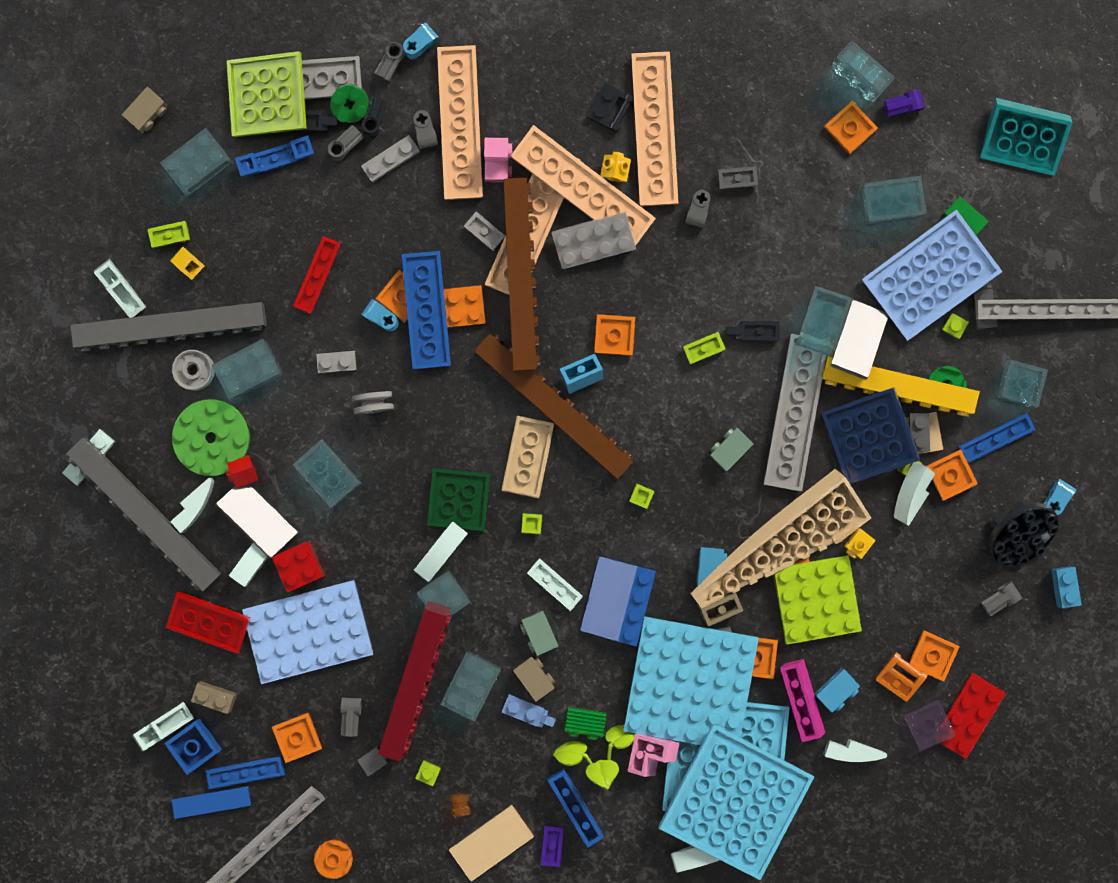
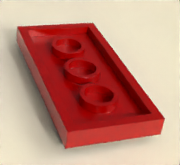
[166,591,251,654]
[932,673,1006,759]

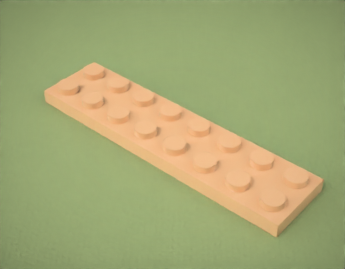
[437,45,483,200]
[631,52,678,206]
[510,125,656,245]
[485,158,580,295]

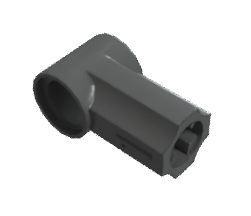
[374,42,405,82]
[328,125,364,161]
[980,581,1022,616]
[341,697,362,737]

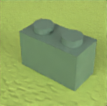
[709,428,753,472]
[520,610,558,656]

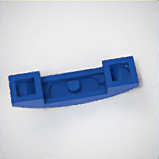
[235,136,314,177]

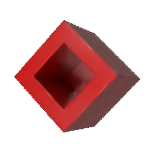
[226,455,258,488]

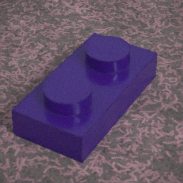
[541,825,564,867]

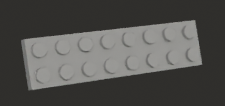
[763,334,829,491]

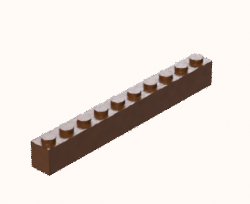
[503,178,540,372]
[475,334,633,479]

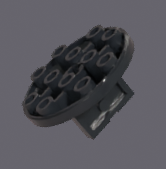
[987,501,1059,566]

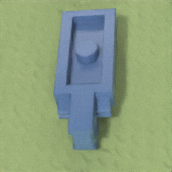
[502,694,556,727]

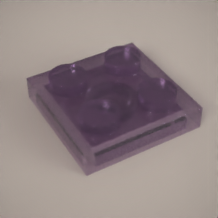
[904,700,956,752]

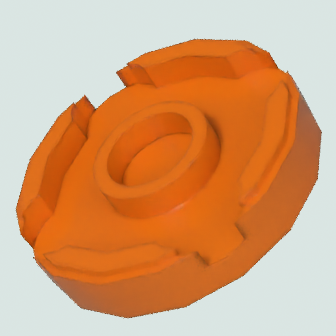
[314,840,353,879]

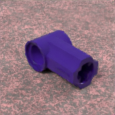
[884,89,925,117]

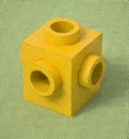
[600,152,631,182]

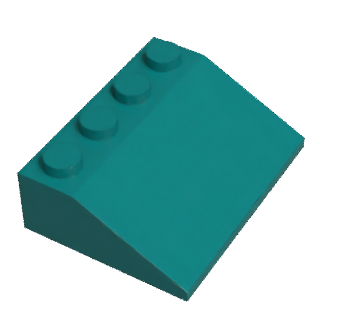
[980,98,1073,176]

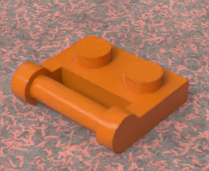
[875,652,928,702]

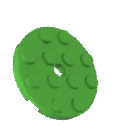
[172,399,250,476]

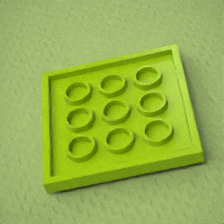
[227,51,307,137]
[774,555,862,644]

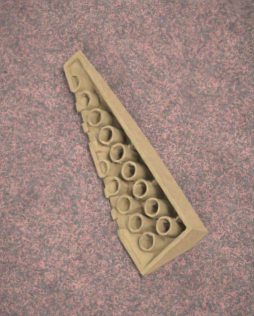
[691,469,871,608]

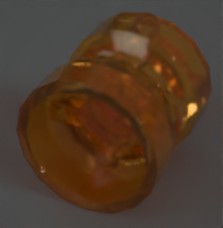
[450,794,471,816]

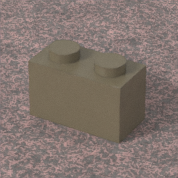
[122,86,168,133]
[697,592,743,626]
[513,656,555,702]
[191,681,237,714]

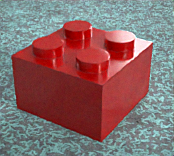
[272,541,325,592]

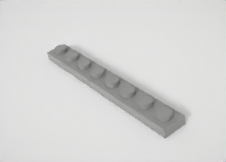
[976,299,1118,320]
[206,786,325,883]

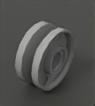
[172,350,215,391]
[352,391,394,414]

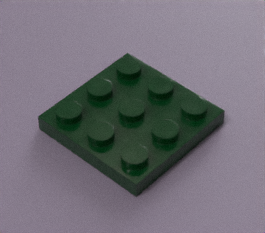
[427,468,490,531]

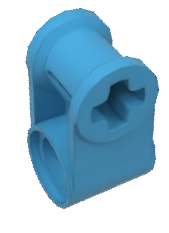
[403,23,439,59]
[361,299,399,331]
[1043,479,1076,515]

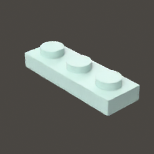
[62,429,115,485]
[527,558,583,611]

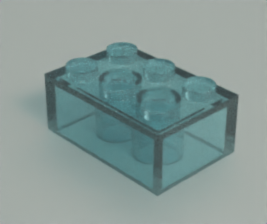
[831,40,895,103]
[160,128,233,196]
[861,176,927,225]
[795,286,852,357]
[212,339,283,401]
[293,439,362,508]
[440,651,501,722]

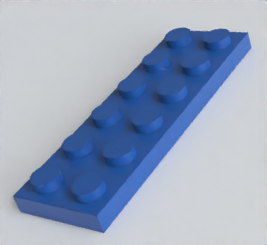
[401,251,451,369]

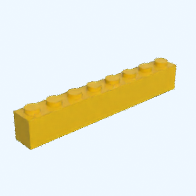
[822,356,980,417]

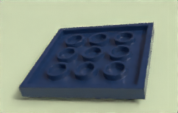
[822,387,921,484]

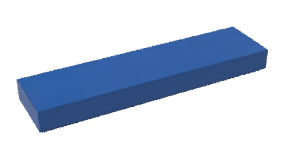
[958,413,1036,463]
[205,756,285,789]
[172,786,251,819]

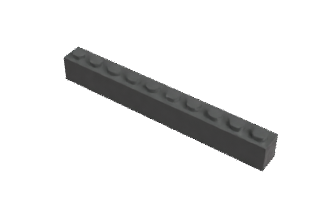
[70,302,267,352]
[66,437,221,591]

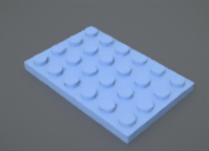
[862,210,1002,341]
[242,580,374,684]

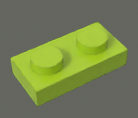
[148,221,190,249]
[683,332,726,365]

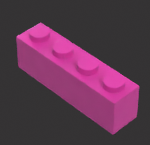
[780,659,825,742]

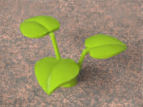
[553,725,636,790]

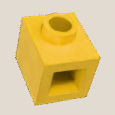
[170,247,204,280]
[844,528,876,559]

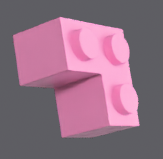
[484,138,512,183]
[628,734,679,777]

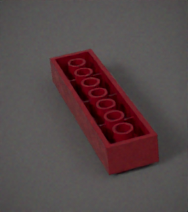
[378,601,452,761]

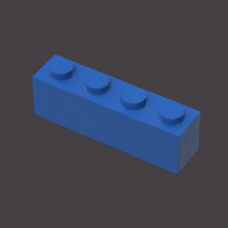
[548,768,604,848]

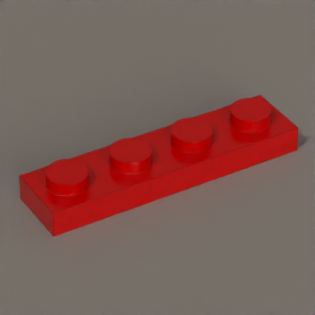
[293,236,341,314]

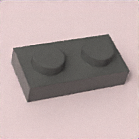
[718,166,758,190]
[909,413,930,452]

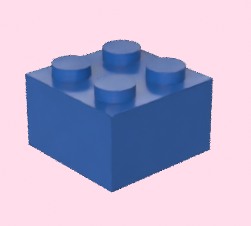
[164,718,222,775]

